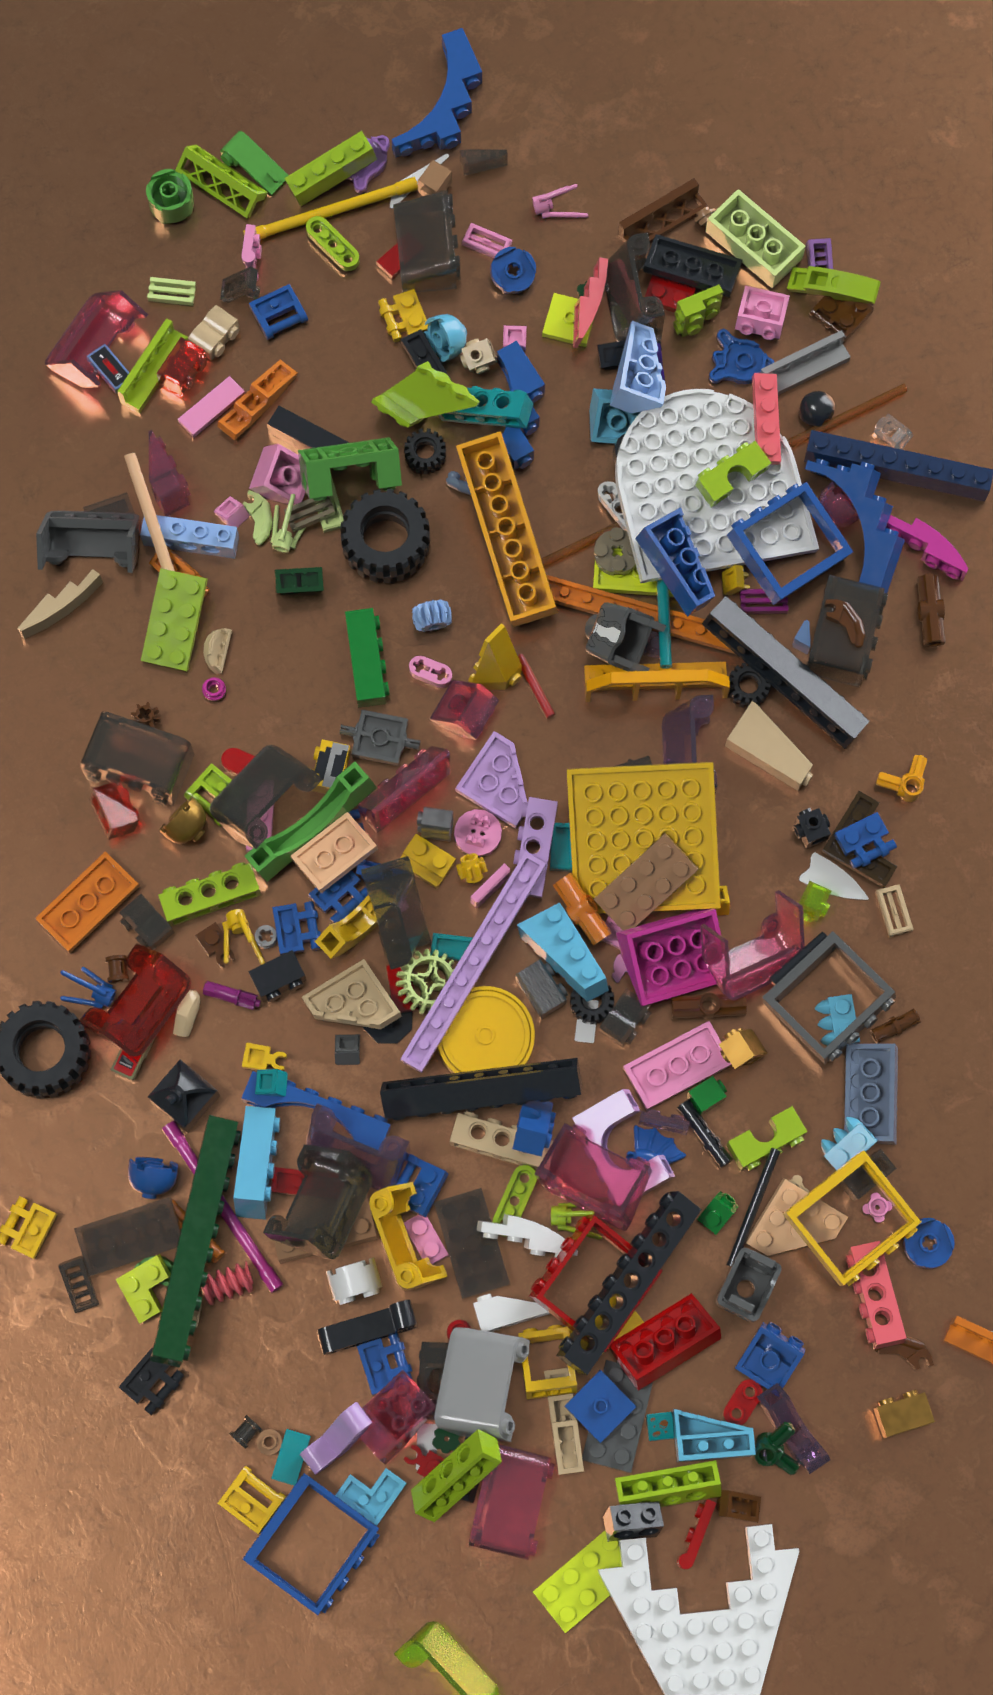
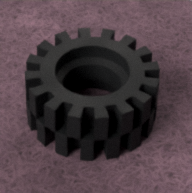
[404,428,446,474]
[728,663,771,708]
[570,985,614,1024]

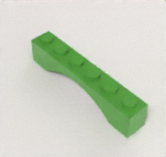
[245,762,377,882]

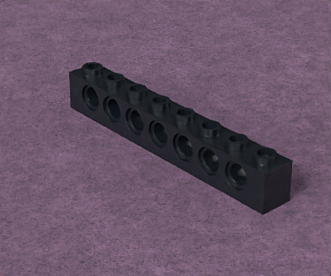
[556,1191,702,1375]

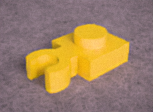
[242,1043,287,1071]

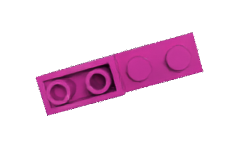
[886,515,968,581]

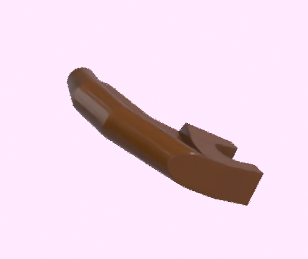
[824,599,865,648]
[873,1336,934,1370]

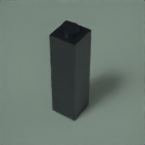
[267,406,349,471]

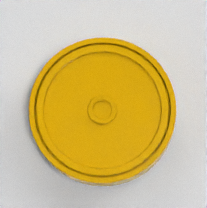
[437,986,535,1073]

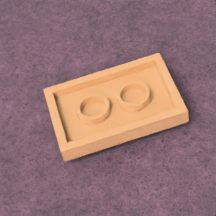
[291,812,378,893]

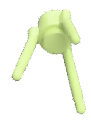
[270,494,307,553]

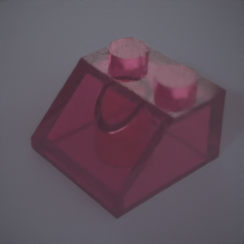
[430,680,499,740]

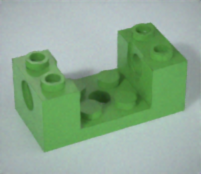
[298,437,402,501]

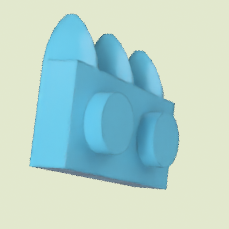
[815,994,860,1046]
[821,1117,878,1170]

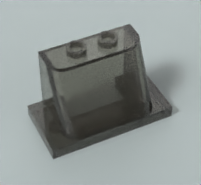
[361,856,432,970]

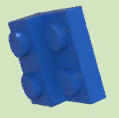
[735,1322,806,1396]

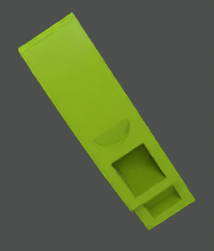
[787,266,881,304]

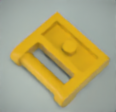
[217,1466,287,1535]

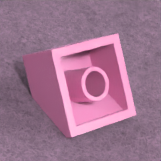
[249,444,305,505]

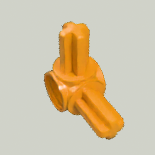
[876,755,927,802]

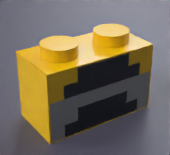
[308,739,351,794]

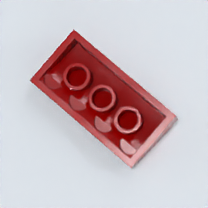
[609,1293,722,1391]

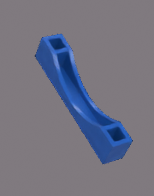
[241,1071,391,1155]

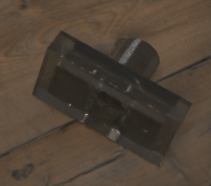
[220,266,260,303]

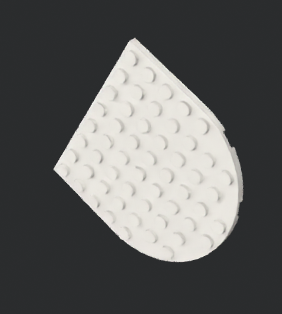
[615,389,819,583]

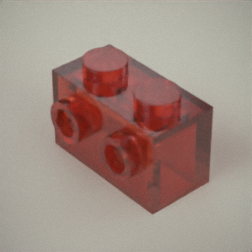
[156,337,207,396]
[89,780,140,840]

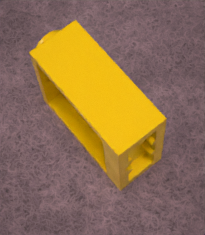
[518,1325,577,1399]

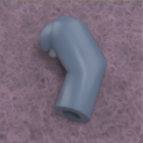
[446,471,471,495]

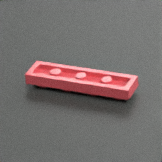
[752,373,781,465]

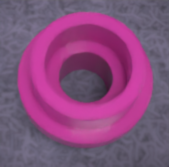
[202,677,226,701]

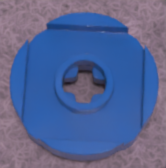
[490,247,536,294]
[903,1218,955,1269]

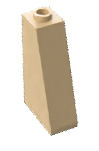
[725,701,813,791]

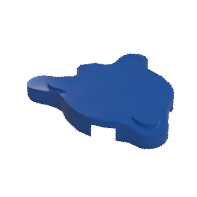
[709,329,775,384]

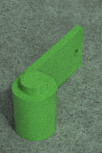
[220,131,289,195]

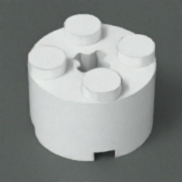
[326,1257,383,1305]

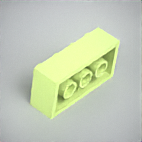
[705,189,806,288]

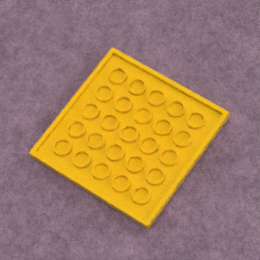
[567,762,721,913]

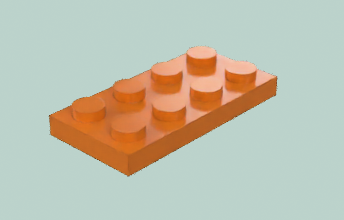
[35,851,140,953]

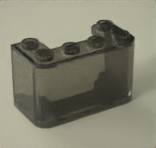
[806,575,888,687]
[80,711,194,806]

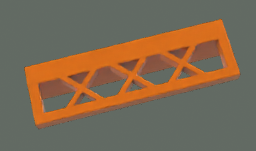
[942,1316,993,1365]

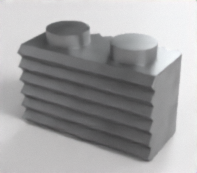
[515,959,568,1019]

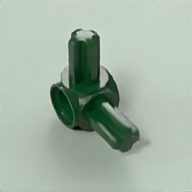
[755,1422,800,1475]

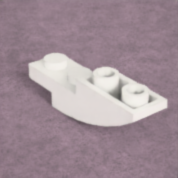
[477,1214,578,1257]

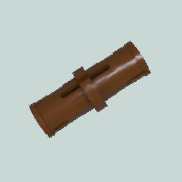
[870,1008,921,1044]

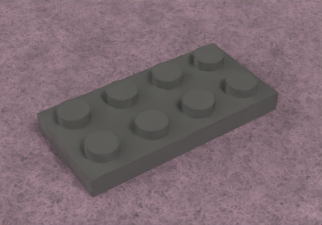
[582,1360,653,1473]

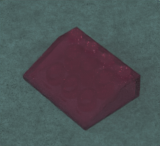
[358,746,450,833]

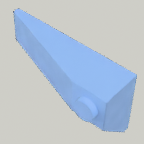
[610,321,666,413]

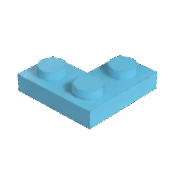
[335,1468,407,1526]

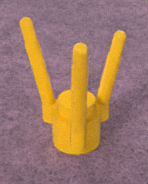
[222,909,265,965]

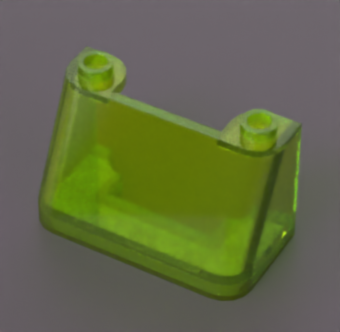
[394,1621,499,1695]

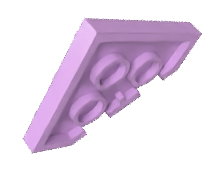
[455,731,528,829]

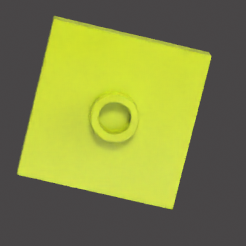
[542,293,595,347]

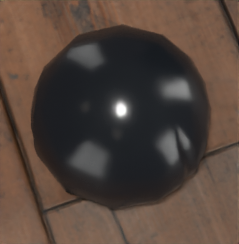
[798,391,836,427]

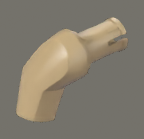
[166,977,200,1037]

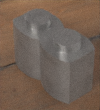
[417,807,453,842]

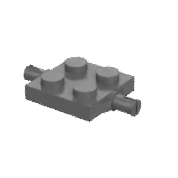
[339,710,421,766]

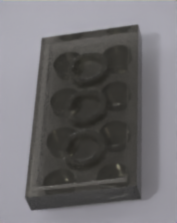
[434,1188,510,1300]
[74,1196,181,1276]

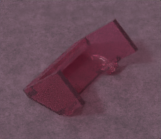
[45,290,148,388]
[700,890,805,1000]

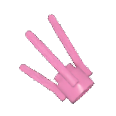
[532,184,588,219]

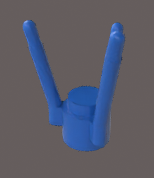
[60,967,117,1010]

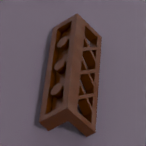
[618,178,708,253]

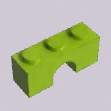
[695,441,771,508]
[726,1106,807,1171]

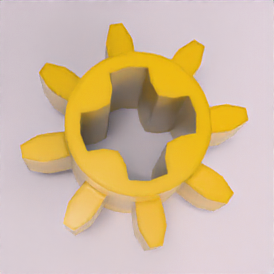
[456,853,488,883]

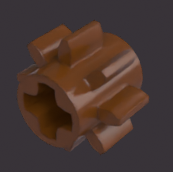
[131,702,161,733]

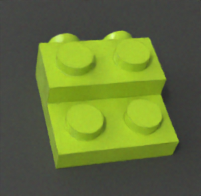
[673,285,723,337]

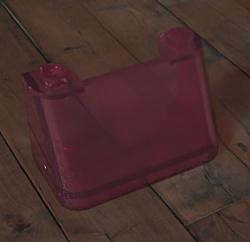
[535,1123,652,1231]
[468,1444,555,1560]

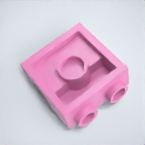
[735,286,790,340]

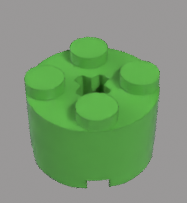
[146,169,194,224]

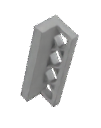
[760,330,850,395]

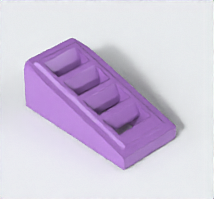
[806,238,833,269]

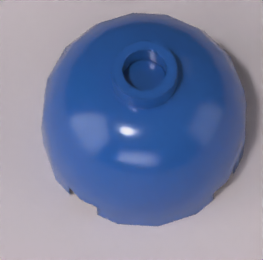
[128,1157,178,1199]

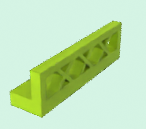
[175,145,268,218]
[117,318,188,413]

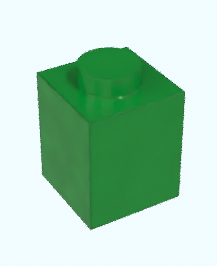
[687,1076,727,1115]

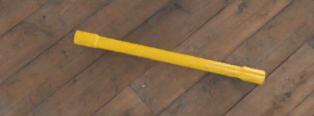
[243,177,418,240]

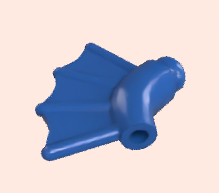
[626,1125,686,1166]

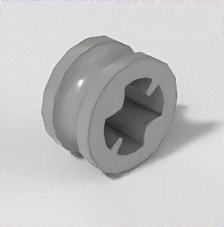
[255,925,277,949]

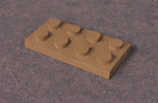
[594,833,699,930]

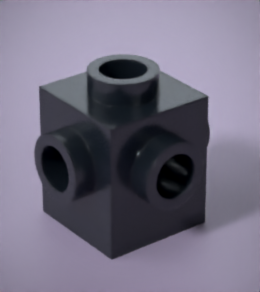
[793,808,831,849]

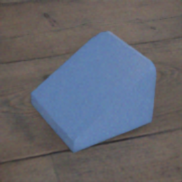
[792,620,810,654]

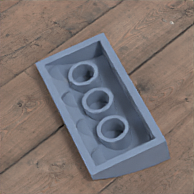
[844,1044,898,1145]

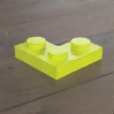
[116,1254,171,1324]

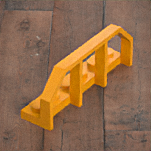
[584,662,730,702]

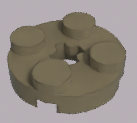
[594,527,636,575]

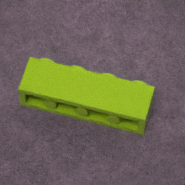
[284,131,378,206]

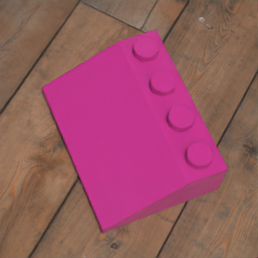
[616,909,731,1006]

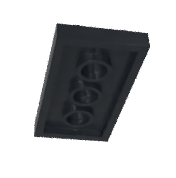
[643,234,742,298]

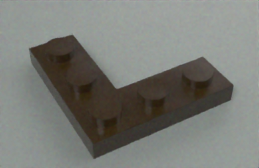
[822,791,898,888]

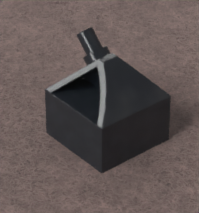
[148,1059,220,1133]

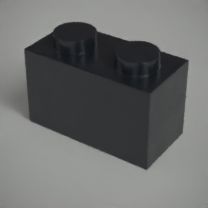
[248,950,307,1002]

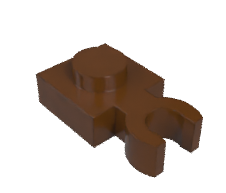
[195,922,235,968]

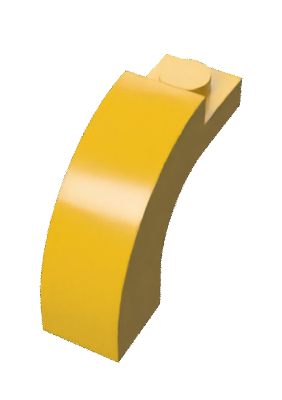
[314,886,396,959]

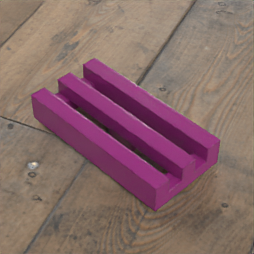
[740,589,788,614]

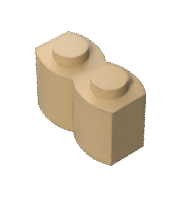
[188,305,239,360]

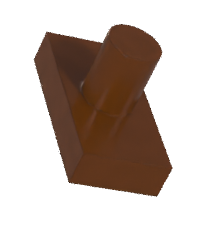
[716,1490,761,1523]

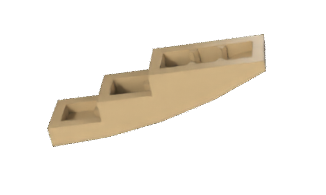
[17,569,103,639]
[544,1368,584,1475]

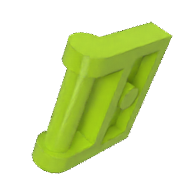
[184,763,248,827]

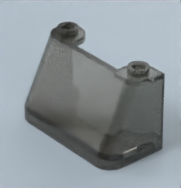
[605,232,665,341]
[210,745,322,849]
[263,1144,372,1260]

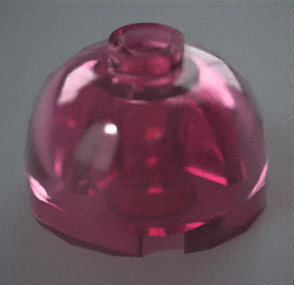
[818,481,859,528]

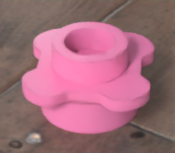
[862,1193,892,1223]

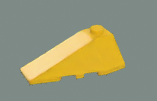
[468,623,522,691]

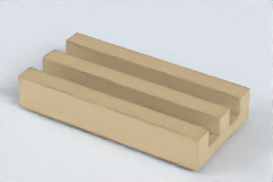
[875,884,914,937]

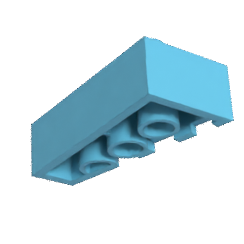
[517,902,609,1002]
[233,1106,280,1220]

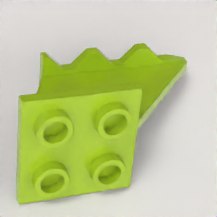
[371,361,480,428]

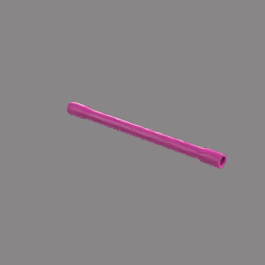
[162,1121,284,1293]

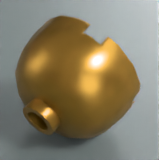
[159,797,206,844]

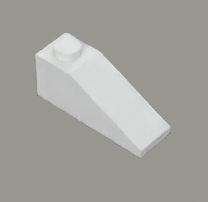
[473,1294,550,1332]

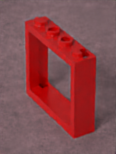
[529,1215,663,1353]

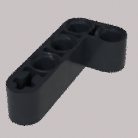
[316,1300,418,1355]

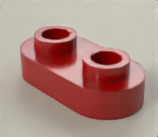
[723,1379,762,1426]

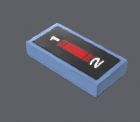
[87,344,129,393]

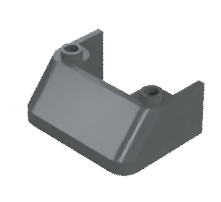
[36,511,140,573]

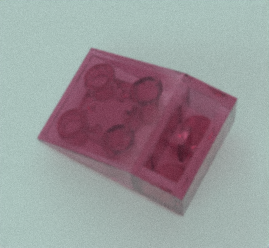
[149,430,191,517]
[360,1370,436,1465]

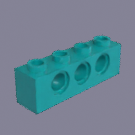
[438,386,533,428]

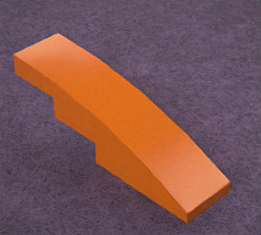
[217,359,298,440]

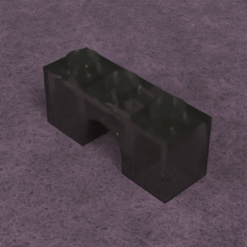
[414,1342,449,1422]

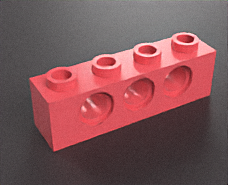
[846,1241,906,1350]

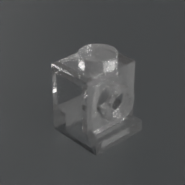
[873,413,913,449]

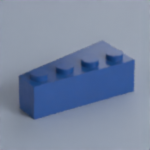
[635,507,715,617]

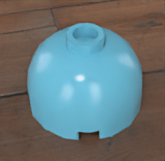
[424,314,467,362]

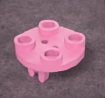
[454,809,502,857]

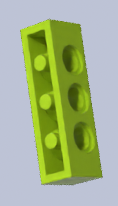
[158,862,261,927]
[411,1429,502,1522]
[615,1460,722,1507]

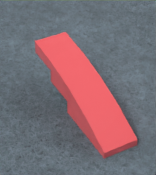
[573,257,608,348]

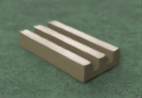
[284,496,336,533]

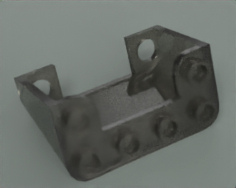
[393,189,461,293]

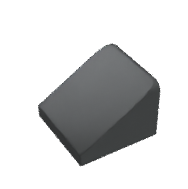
[335,1034,360,1065]

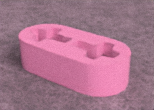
[409,656,452,688]

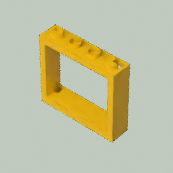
[783,1150,921,1286]

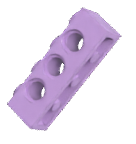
[513,797,558,899]

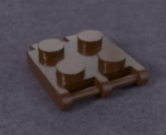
[809,296,874,342]

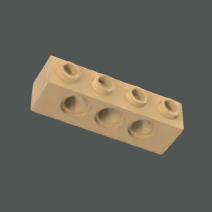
[450,1111,553,1173]

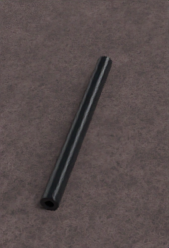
[727,1148,781,1266]

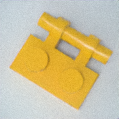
[378,289,428,342]
[0,1196,57,1259]

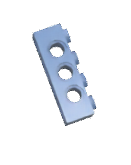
[140,515,239,559]

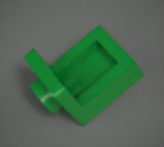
[697,1191,739,1235]

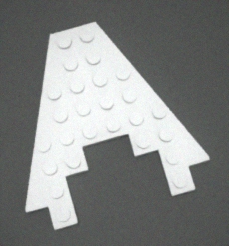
[598,1524,799,1695]

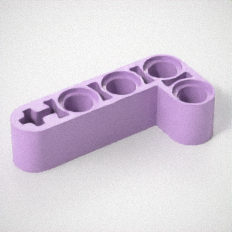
[300,1402,373,1475]

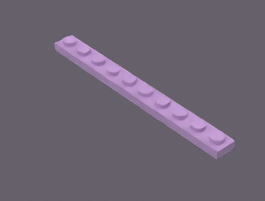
[400,852,546,1073]

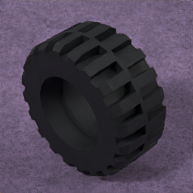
[340,489,430,583]
[0,1001,91,1099]

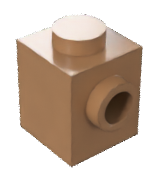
[418,160,452,202]

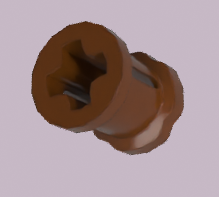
[105,955,129,984]

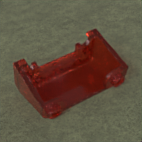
[79,943,191,1056]

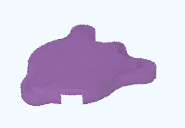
[327,135,390,193]

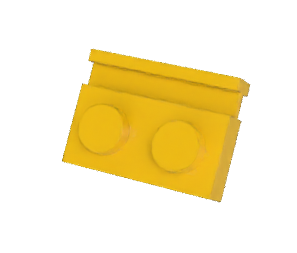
[397,834,456,889]

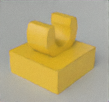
[722,565,750,596]

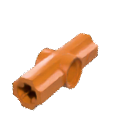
[553,873,611,946]

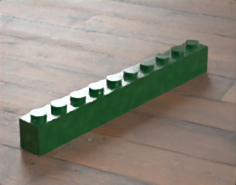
[150,1115,241,1368]

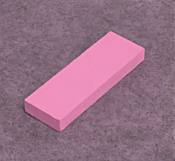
[178,376,245,438]

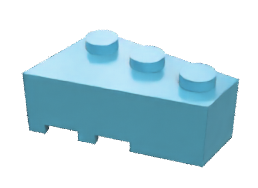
[672,1409,756,1462]

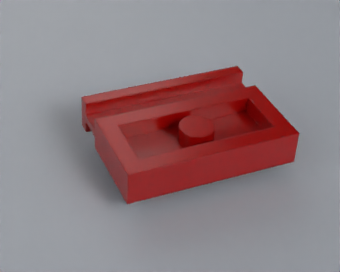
[643,275,696,313]

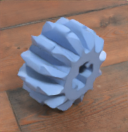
[412,600,452,632]

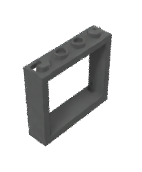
[762,931,896,1064]

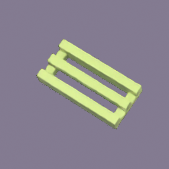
[147,277,196,306]

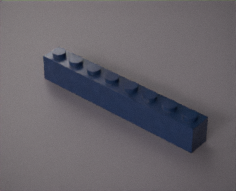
[804,430,993,501]

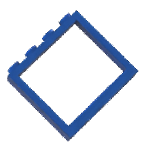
[727,482,853,605]
[242,1473,380,1615]

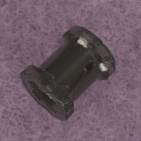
[229,1415,263,1449]

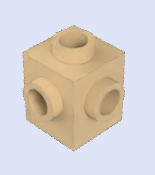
[460,338,498,374]

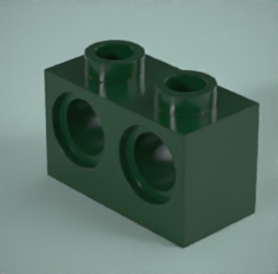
[274,567,324,594]

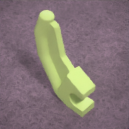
[243,490,273,545]

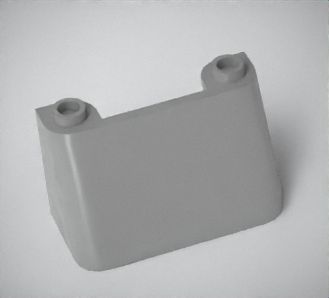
[434,1327,530,1442]

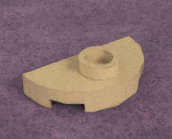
[203,628,232,674]

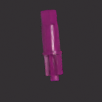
[203,981,261,1010]

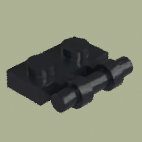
[119,1348,185,1415]

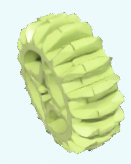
[396,949,455,1014]

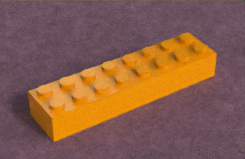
[456,431,558,627]

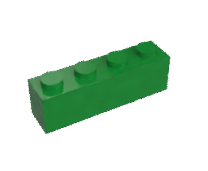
[345,608,390,708]

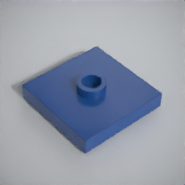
[564,1370,636,1443]

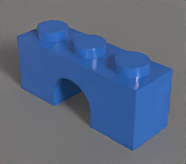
[512,1100,556,1157]

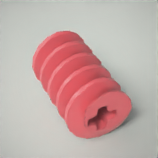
[201,1261,254,1306]

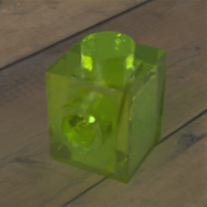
[795,881,831,922]

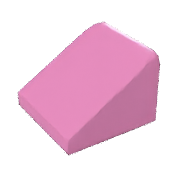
[213,496,249,528]

